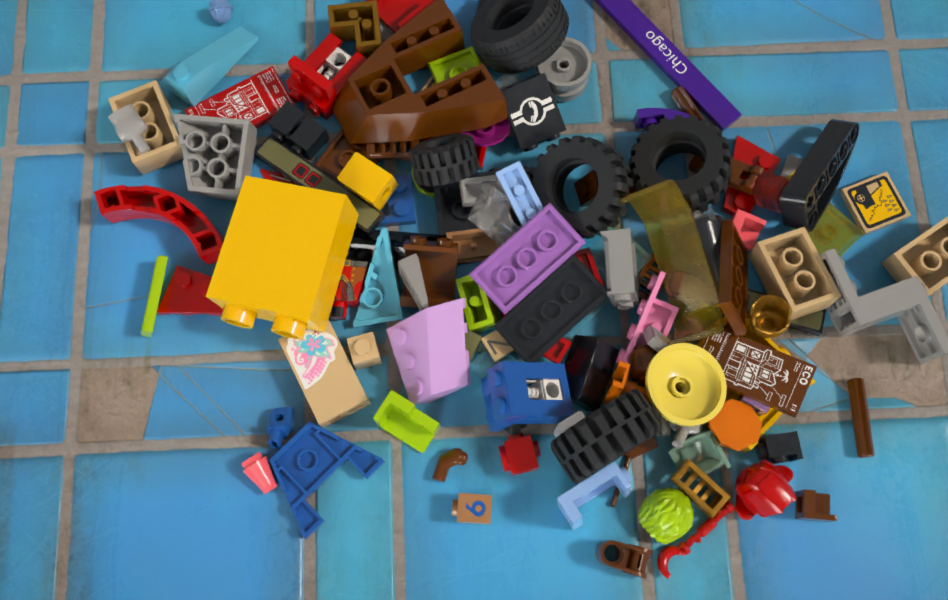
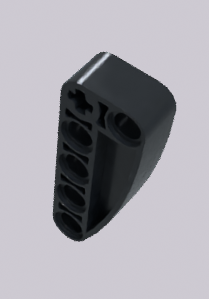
[780,119,859,232]

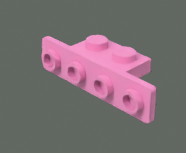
[615,271,679,363]

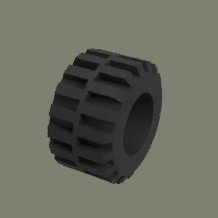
[409,133,480,186]

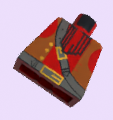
[330,260,369,321]

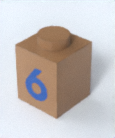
[452,493,492,525]

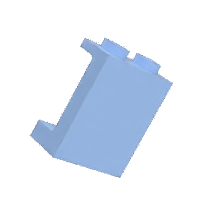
[557,462,632,531]

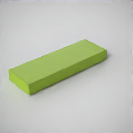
[140,255,168,337]

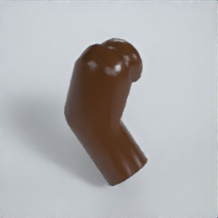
[432,448,468,483]

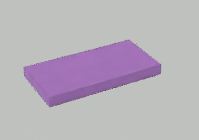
[469,203,586,315]

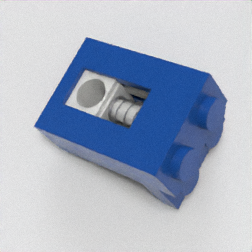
[481,361,574,431]

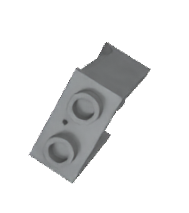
[600,228,640,310]

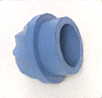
[208,0,233,23]

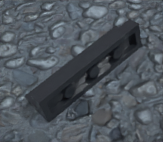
[346,228,439,269]

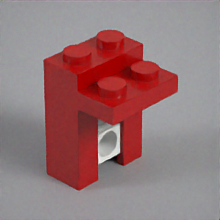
[286,33,367,120]

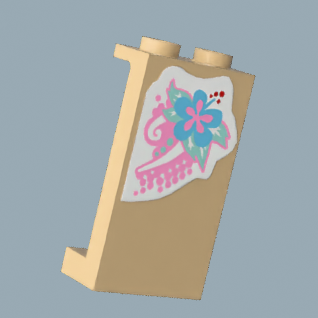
[278,319,371,428]

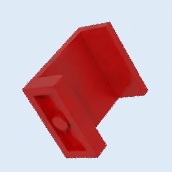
[365,0,436,33]

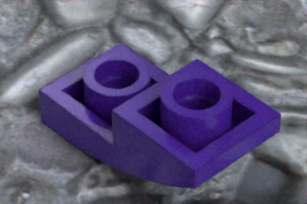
[633,108,690,130]

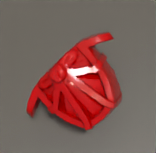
[735,460,796,520]

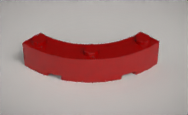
[94,185,224,265]

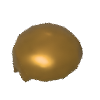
[749,294,792,338]

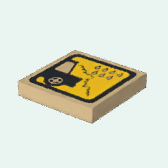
[839,171,911,236]

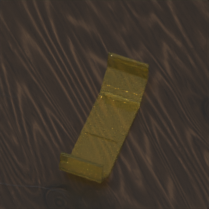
[621,180,723,346]

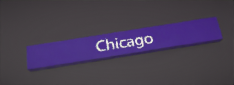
[594,0,742,132]

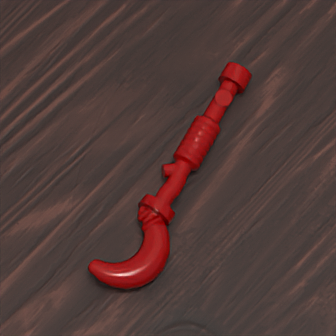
[657,501,735,579]

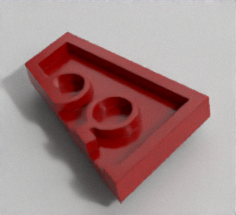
[722,135,781,216]
[157,265,223,316]

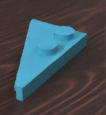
[353,228,404,327]

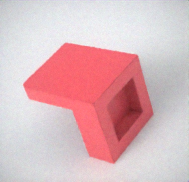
[731,209,767,251]

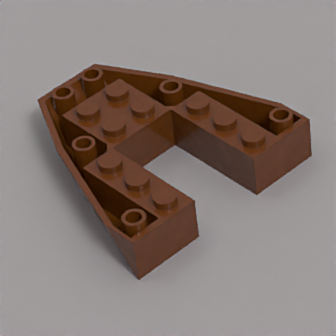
[332,0,508,144]

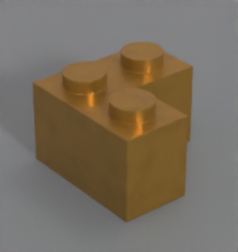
[327,0,382,59]

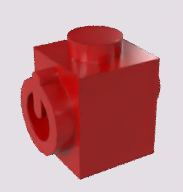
[498,432,541,476]

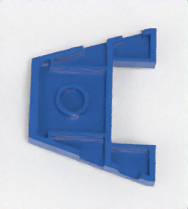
[269,421,385,539]

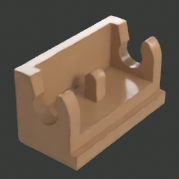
[446,226,501,265]

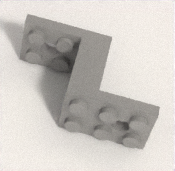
[820,248,948,365]

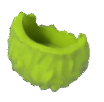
[638,487,694,544]

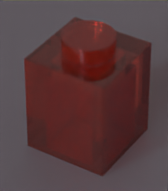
[752,171,788,213]

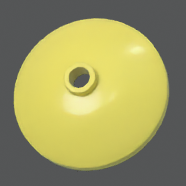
[645,343,727,426]

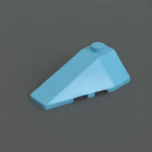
[158,27,259,107]

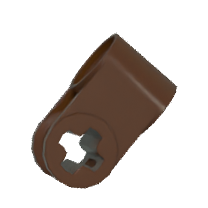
[595,540,653,579]

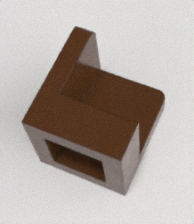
[795,489,837,522]

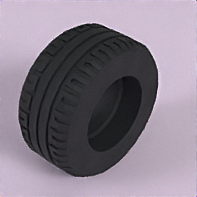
[471,0,569,74]

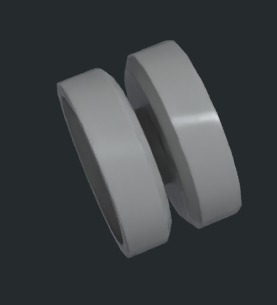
[536,37,592,103]

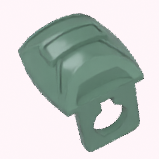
[668,430,731,482]

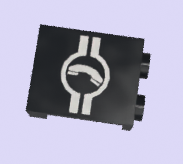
[500,73,567,152]

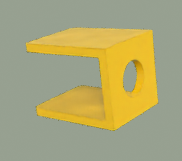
[337,152,399,210]

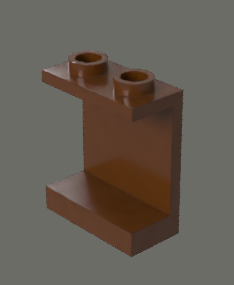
[400,236,459,308]

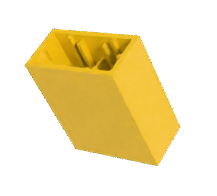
[206,175,359,340]

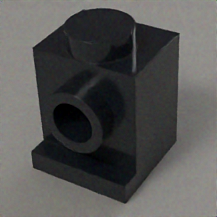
[756,431,803,464]

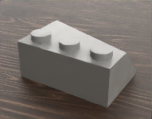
[174,114,257,201]

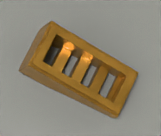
[670,458,731,518]

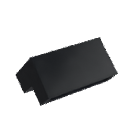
[564,335,619,411]

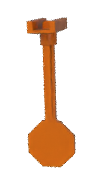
[603,361,762,451]

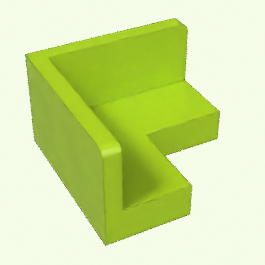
[373,390,440,453]

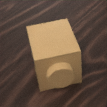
[347,332,382,370]

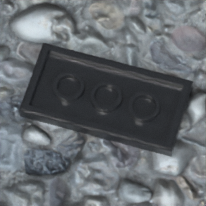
[493,254,608,362]

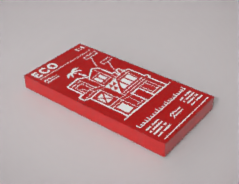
[185,66,295,129]

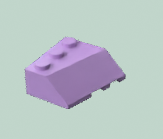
[386,298,471,405]

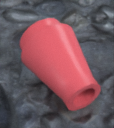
[241,452,278,495]

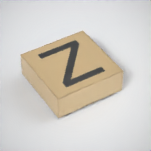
[481,330,515,363]

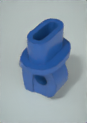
[267,407,294,449]

